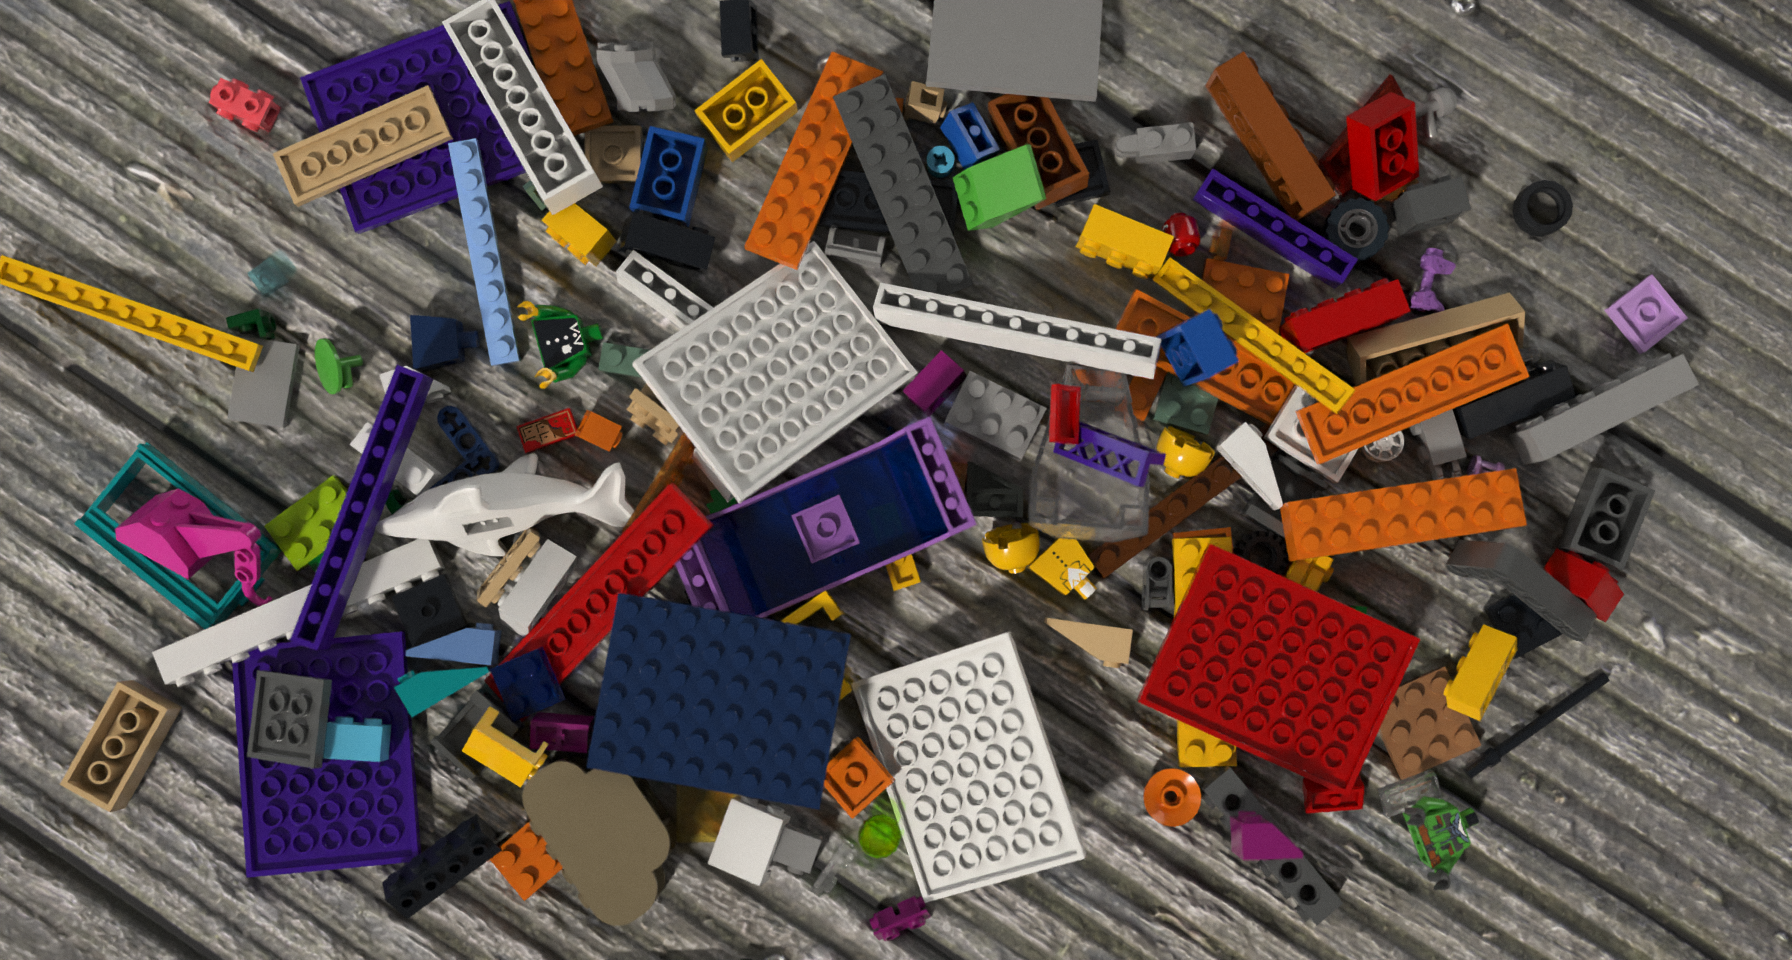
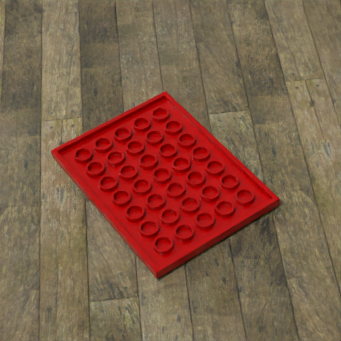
[1136,543,1420,797]

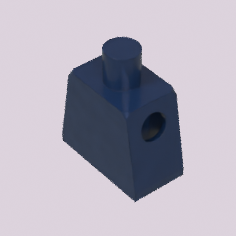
[410,315,480,372]

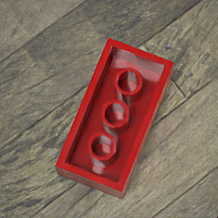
[1279,278,1411,353]

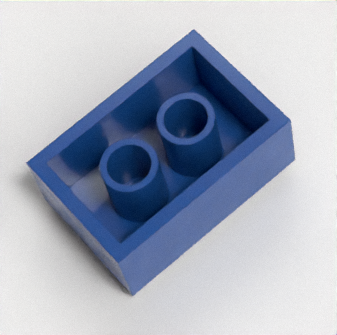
[629,126,709,228]
[1156,309,1239,387]

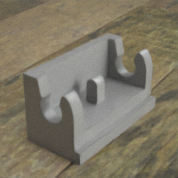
[825,227,886,269]

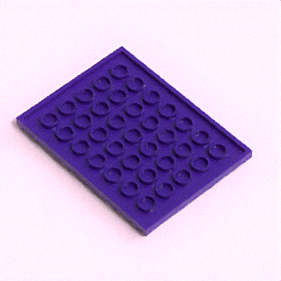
[300,1,537,234]
[232,631,421,878]

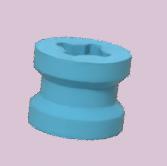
[926,146,954,179]

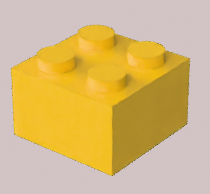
[542,203,617,267]

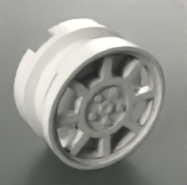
[1359,431,1404,463]

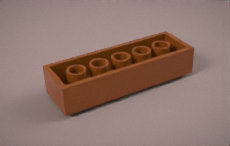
[1205,51,1336,222]

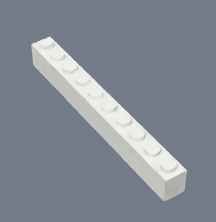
[873,283,1161,379]
[152,539,445,687]

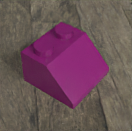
[1230,811,1303,860]

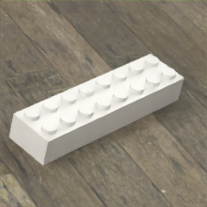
[442,0,603,215]

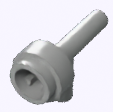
[1415,88,1457,137]

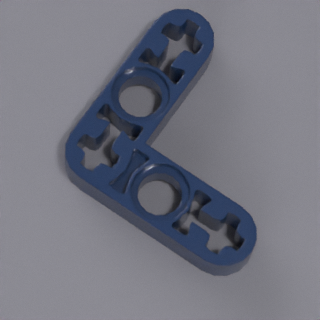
[429,406,499,489]

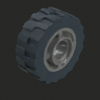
[1322,198,1389,263]

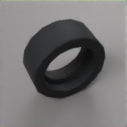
[1513,180,1573,237]

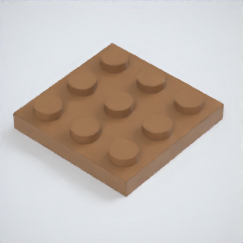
[1379,666,1482,780]

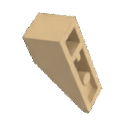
[1044,618,1133,668]

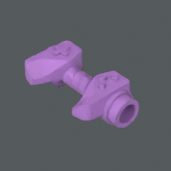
[1410,248,1456,313]

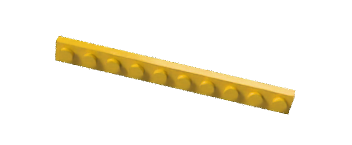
[0,255,263,372]

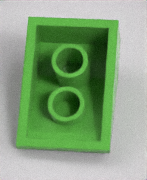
[953,144,1046,231]

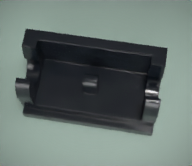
[719,0,759,62]

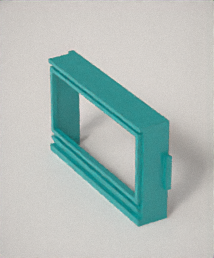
[74,442,282,629]

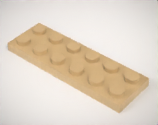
[272,85,453,207]

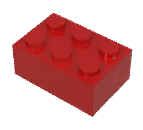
[1346,92,1419,201]

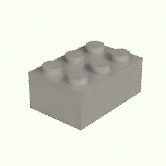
[944,371,1047,462]

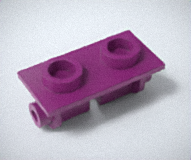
[869,896,931,941]

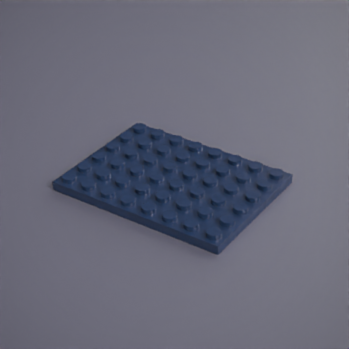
[586,592,851,810]

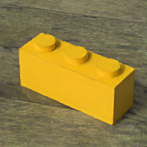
[1444,624,1517,721]

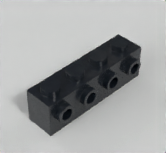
[1453,360,1576,439]
[382,813,502,919]

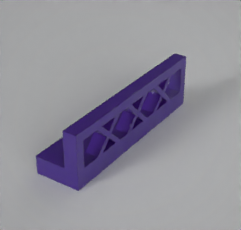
[1053,421,1166,487]

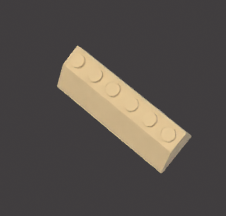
[1347,292,1525,386]

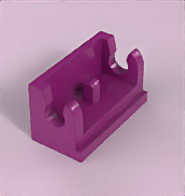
[903,350,967,417]
[530,712,594,753]

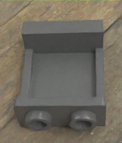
[1240,454,1329,542]
[430,688,525,780]

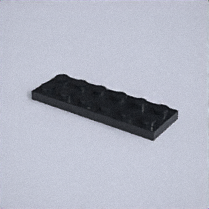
[817,170,958,237]

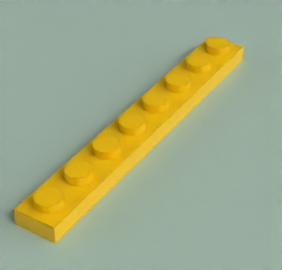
[1152,257,1355,414]

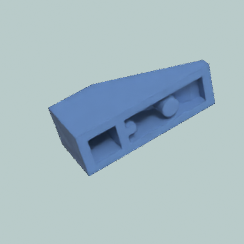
[405,623,502,665]

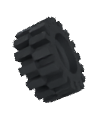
[1233,530,1289,575]

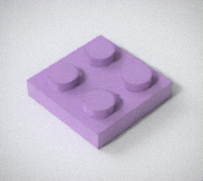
[1604,274,1688,354]

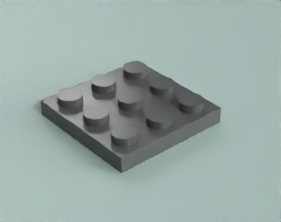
[247,670,332,768]

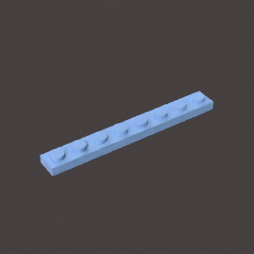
[448,138,521,366]

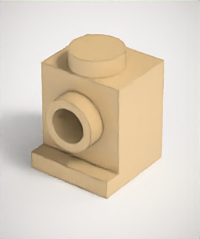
[903,81,947,124]

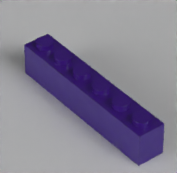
[1192,169,1358,289]

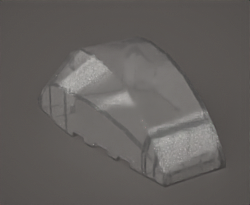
[1028,363,1150,543]

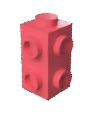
[209,78,281,133]

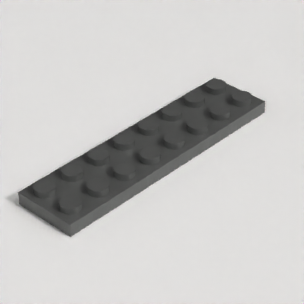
[833,74,973,296]

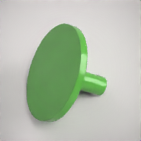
[315,338,363,395]

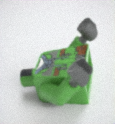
[1402,796,1479,890]

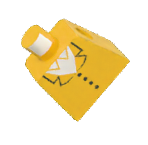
[1028,529,1097,600]

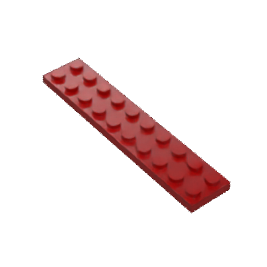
[484,483,714,722]

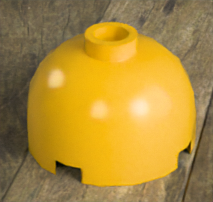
[1156,426,1216,479]
[982,523,1040,574]

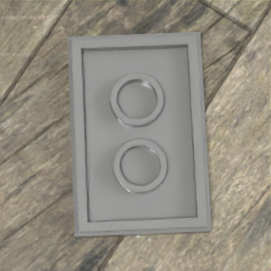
[227,336,300,428]

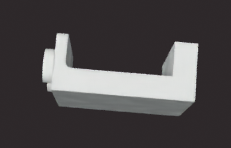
[708,796,791,886]

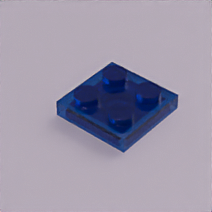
[490,646,565,722]

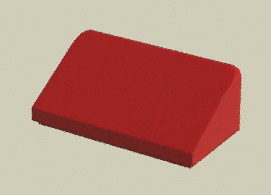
[1302,775,1364,814]

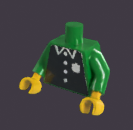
[517,301,603,389]

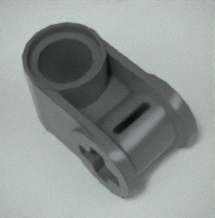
[1141,556,1174,611]

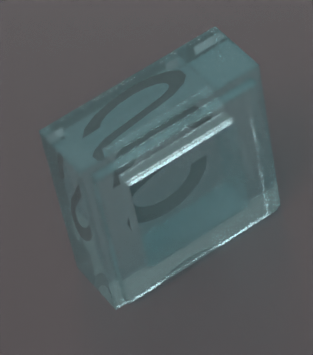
[247,257,289,297]

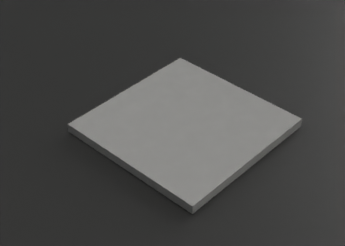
[926,0,1103,102]

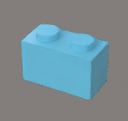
[323,716,391,762]

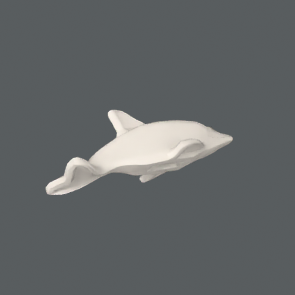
[375,453,637,556]

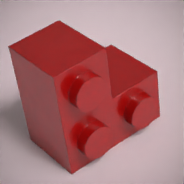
[1543,549,1624,622]

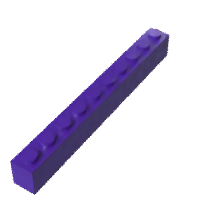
[290,365,433,651]

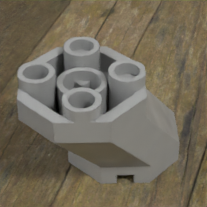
[596,40,676,112]

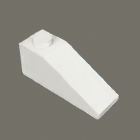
[1215,422,1283,510]

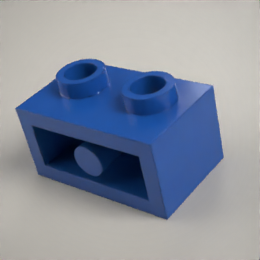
[940,102,1000,170]

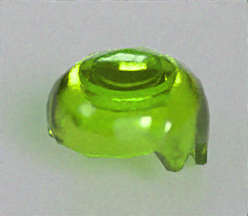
[858,814,902,859]

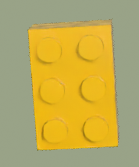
[695,59,798,163]
[1075,204,1174,279]

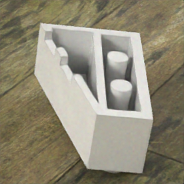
[498,539,577,637]

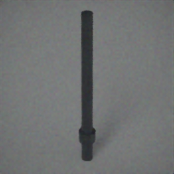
[1464,672,1610,779]

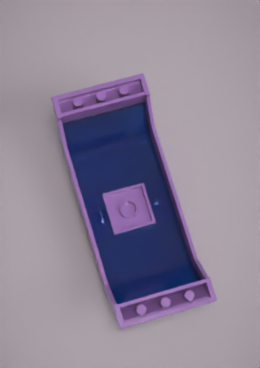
[676,416,977,618]

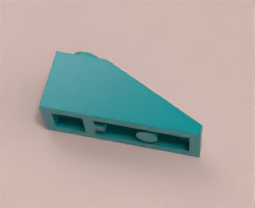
[394,667,490,717]

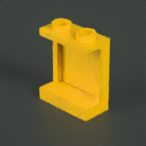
[781,590,844,624]
[462,706,549,788]

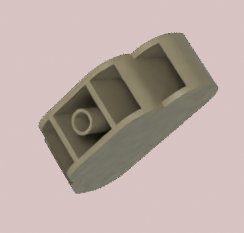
[523,756,677,926]

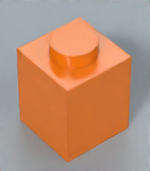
[575,410,622,452]

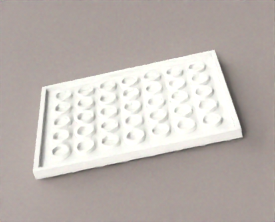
[632,241,918,504]
[851,631,1087,903]

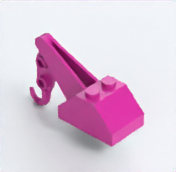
[115,488,272,606]

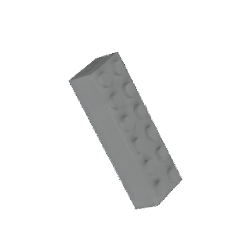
[1509,353,1699,465]

